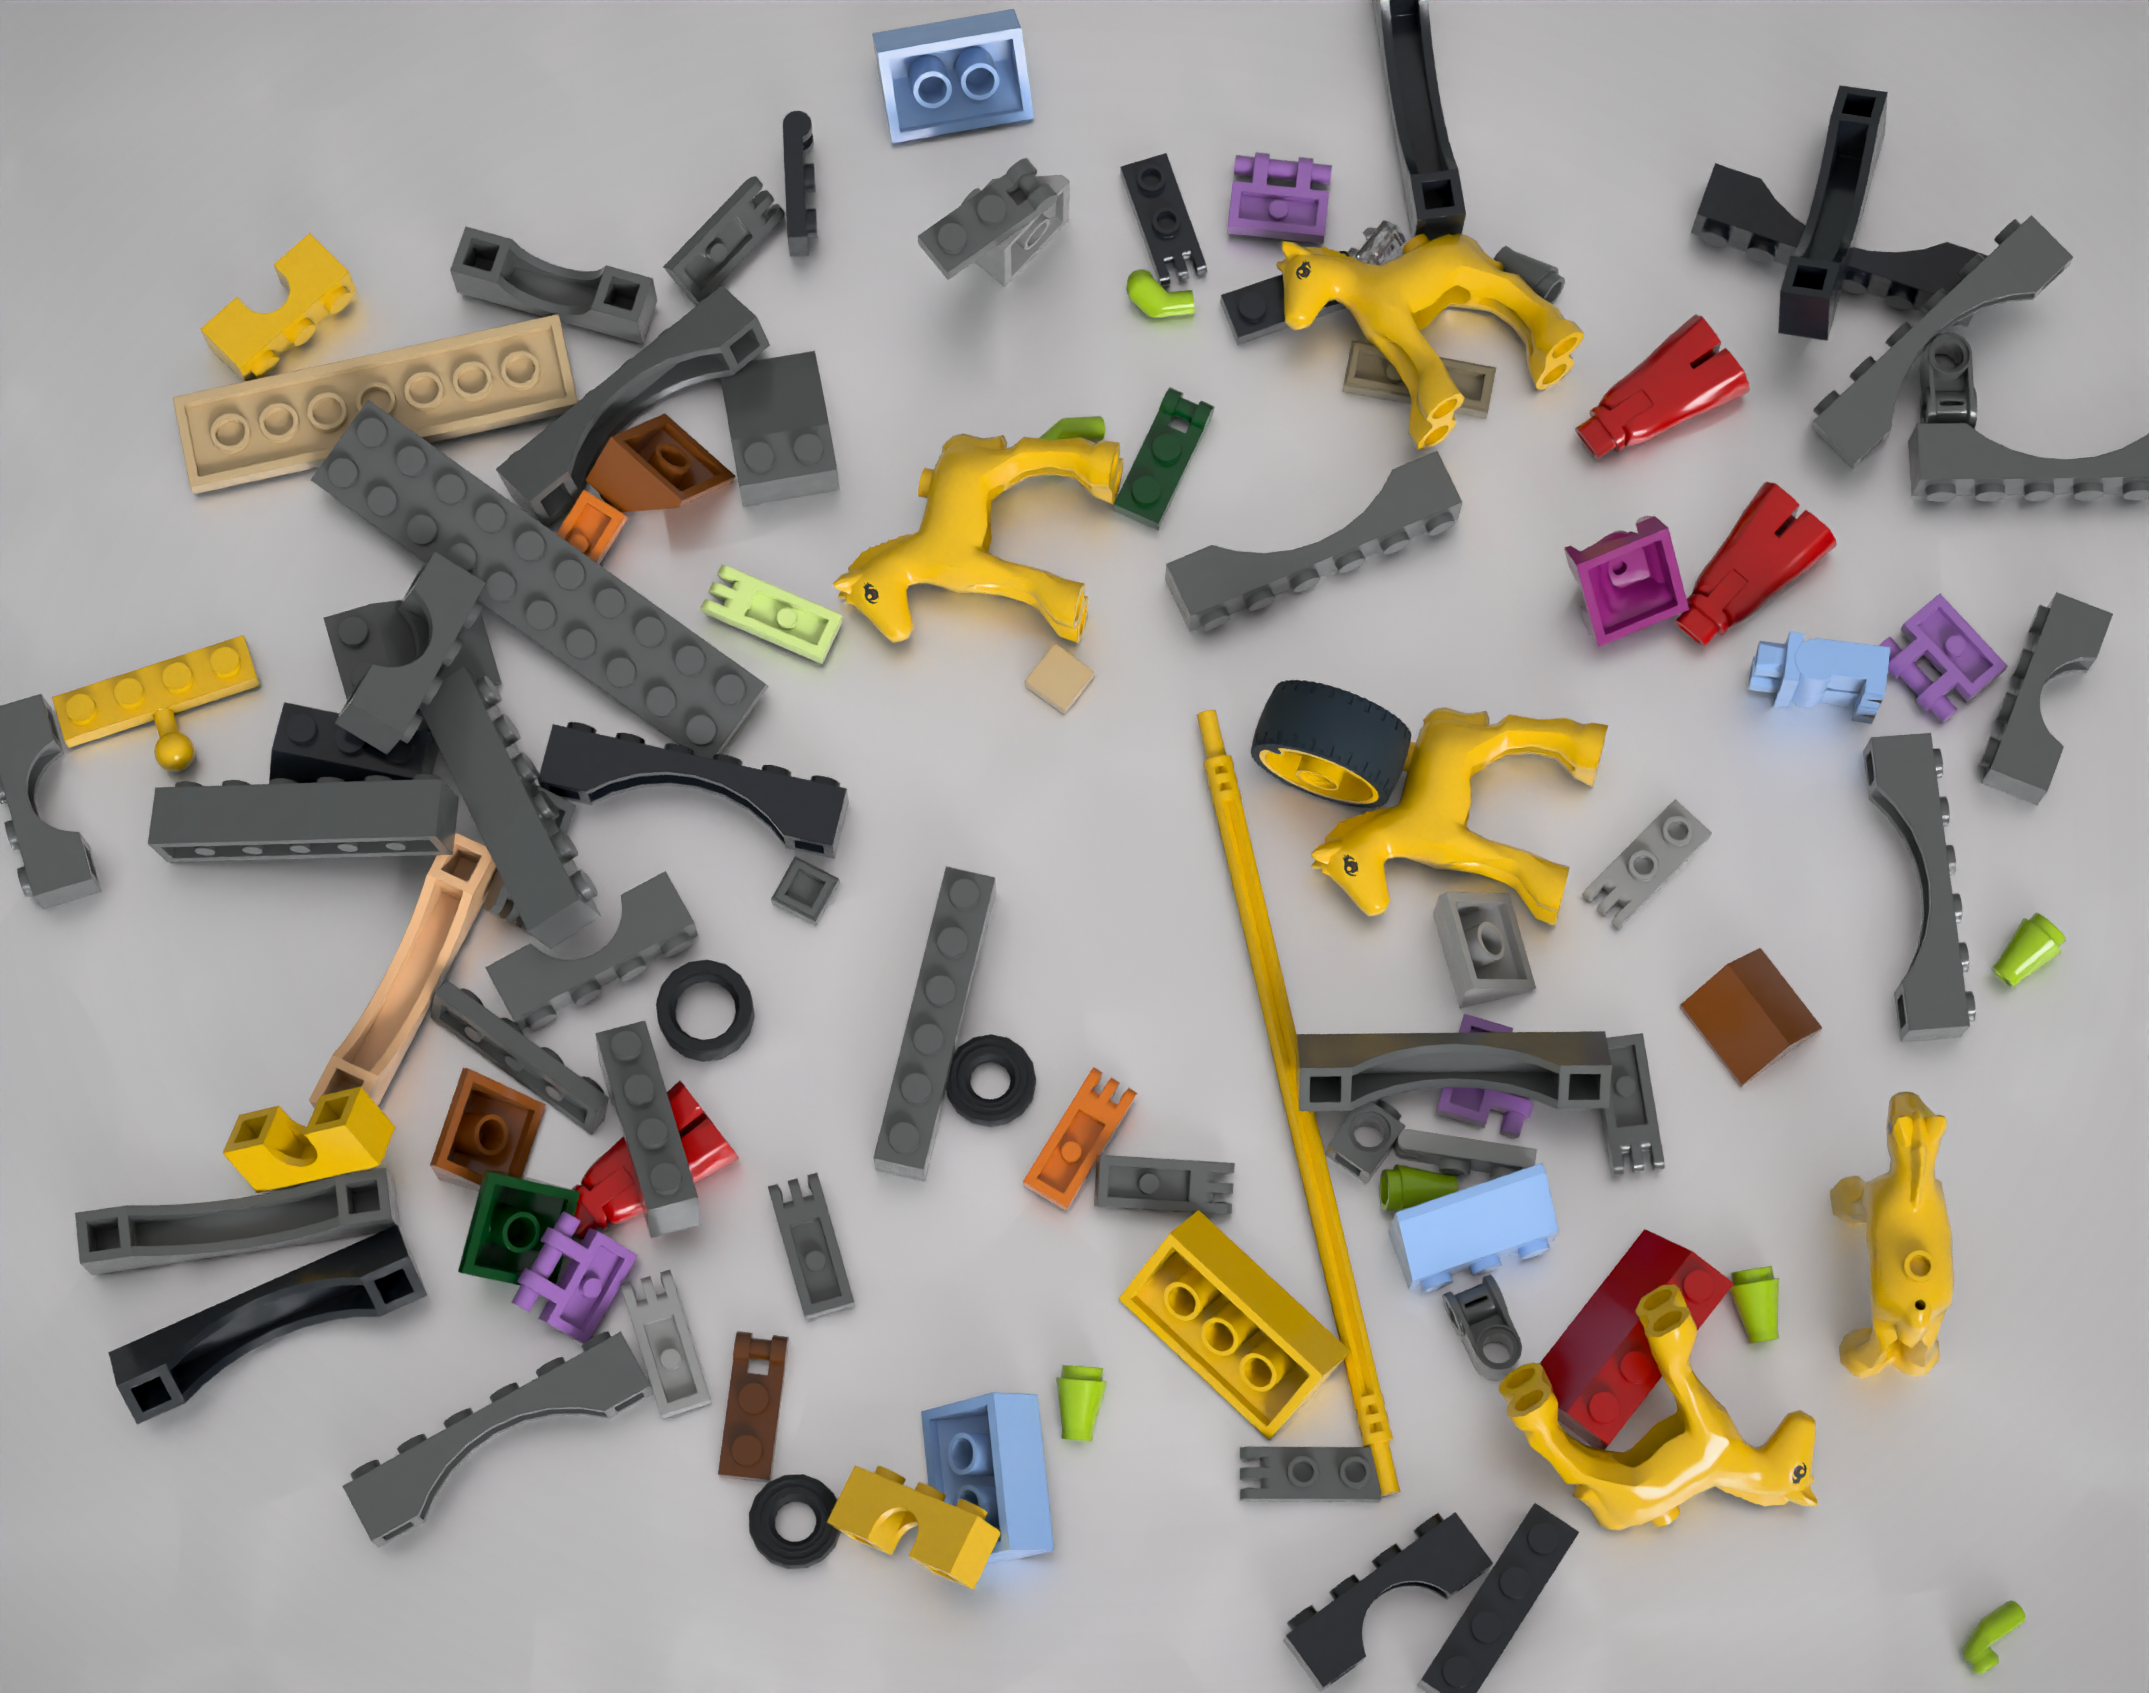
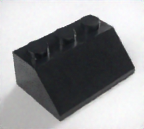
[269,702,439,783]

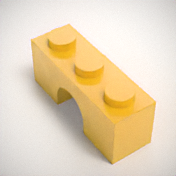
[200,233,356,382]
[223,1086,395,1193]
[827,1466,1001,1590]

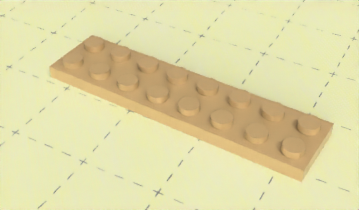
[173,314,578,494]

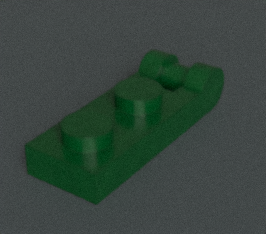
[1113,387,1215,530]

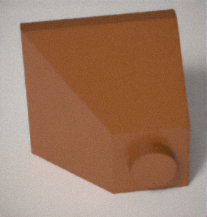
[585,414,736,512]

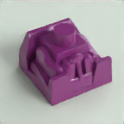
[1564,516,1689,647]

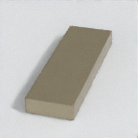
[1342,340,1496,418]

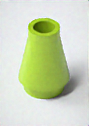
[1991,912,2066,988]
[1379,1164,1458,1213]
[1730,1266,1779,1343]
[1056,1365,1107,1441]

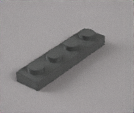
[431,980,609,1134]

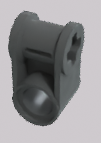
[1919,333,1978,429]
[1442,1274,1522,1381]

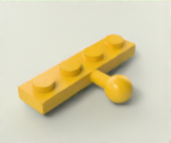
[52,635,261,772]

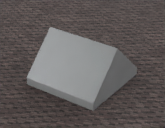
[1433,892,1536,1009]

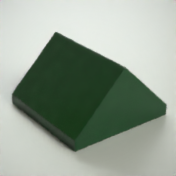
[458,1170,580,1285]

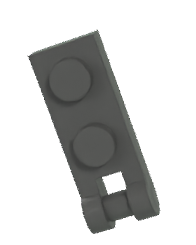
[918,158,1058,280]

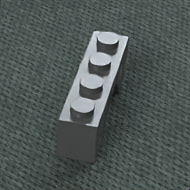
[450,226,658,344]
[335,551,486,754]
[1979,592,2113,805]
[0,694,102,909]
[485,871,698,1030]
[595,1020,701,1238]

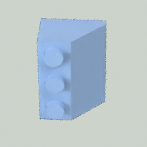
[872,9,1034,143]
[1388,1163,1559,1292]
[921,1392,1054,1562]

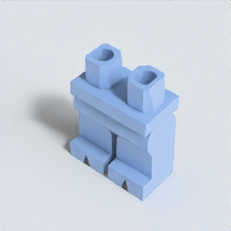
[1748,631,1890,724]

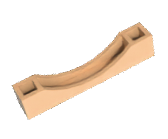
[309,832,497,1109]

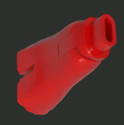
[1575,314,1750,460]
[1675,481,1837,647]
[572,1080,740,1240]

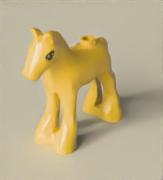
[1276,234,1584,451]
[832,433,1124,643]
[1311,707,1608,927]
[1830,1091,1954,1378]
[1498,1284,1818,1530]

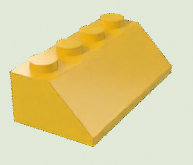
[1118,1210,1350,1440]

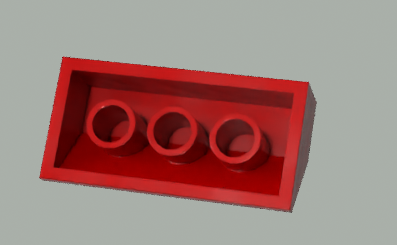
[1539,1229,1734,1450]

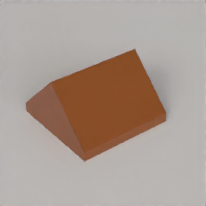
[1679,948,1822,1087]
[430,1068,546,1191]

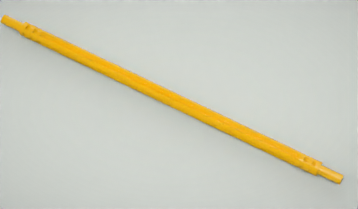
[1197,710,1401,1497]

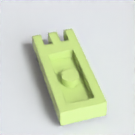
[700,565,843,664]

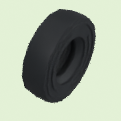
[946,1034,1036,1127]
[749,1474,841,1569]

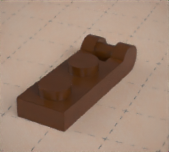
[718,1331,789,1483]

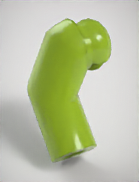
[1126,269,1195,318]
[1039,416,1105,441]
[1962,1600,2026,1675]

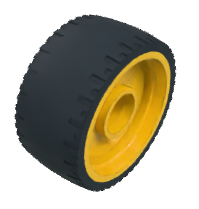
[1251,680,1412,808]

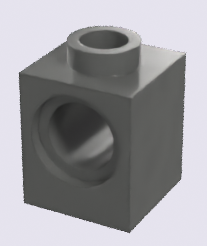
[1325,1099,1406,1185]

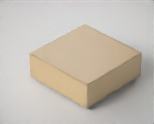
[1025,643,1095,715]

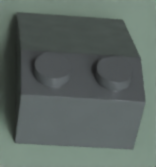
[721,351,840,506]
[323,600,502,709]

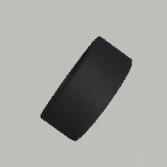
[656,959,755,1062]

